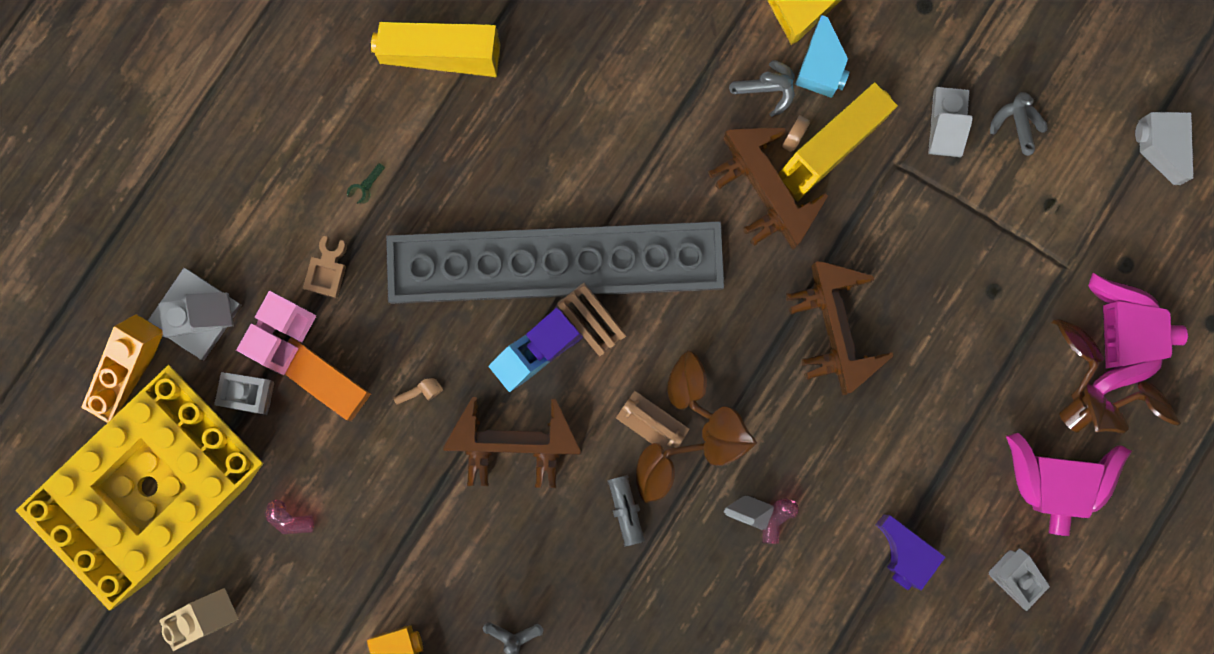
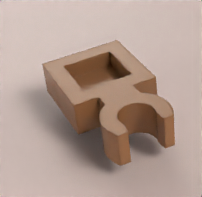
[303,236,347,299]

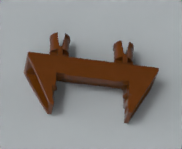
[708,128,828,250]
[786,261,893,395]
[443,397,581,488]

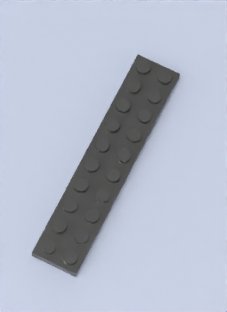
[386,222,724,304]

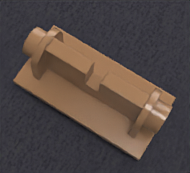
[616,391,690,452]

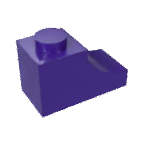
[526,308,583,362]
[876,514,945,590]

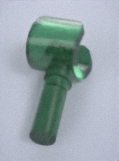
[347,163,385,204]

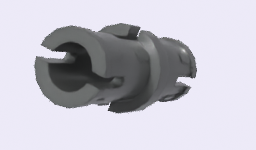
[607,475,645,546]

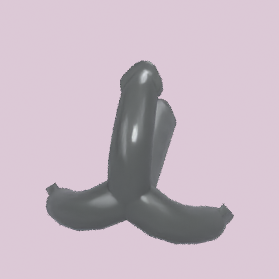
[729,60,795,117]
[990,92,1048,156]
[483,622,543,654]

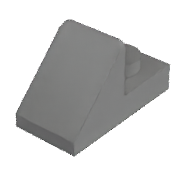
[928,87,973,157]
[158,292,234,338]
[214,372,274,415]
[989,548,1050,611]

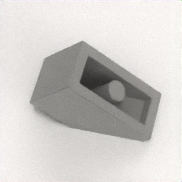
[1135,112,1193,185]

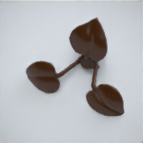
[1051,319,1181,433]
[636,351,757,503]

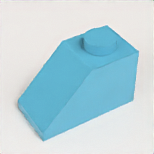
[795,15,849,98]
[488,335,550,392]

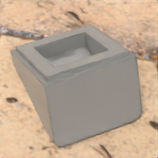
[724,496,774,530]

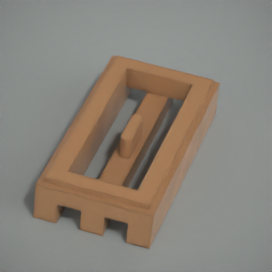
[558,283,626,357]

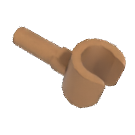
[394,378,443,405]

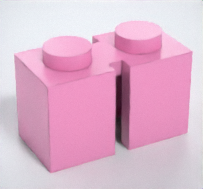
[237,291,316,375]

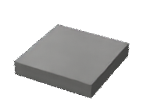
[148,268,242,361]

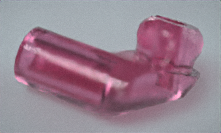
[762,498,799,544]
[265,500,314,534]

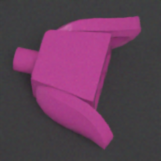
[1088,273,1188,395]
[1006,433,1132,536]

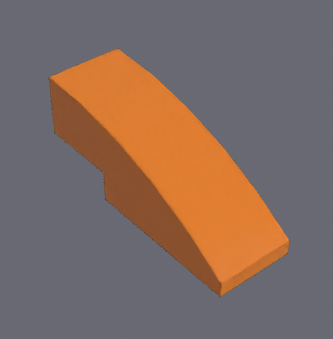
[285,337,371,421]

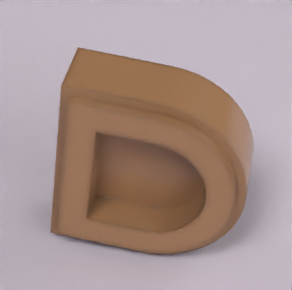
[782,115,810,152]

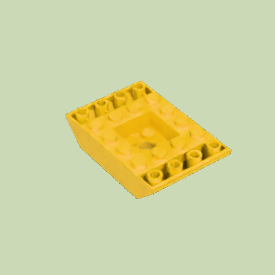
[15,365,264,611]

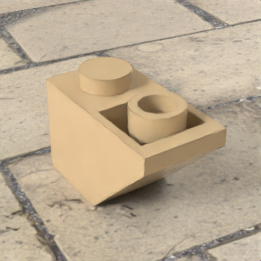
[159,588,238,651]

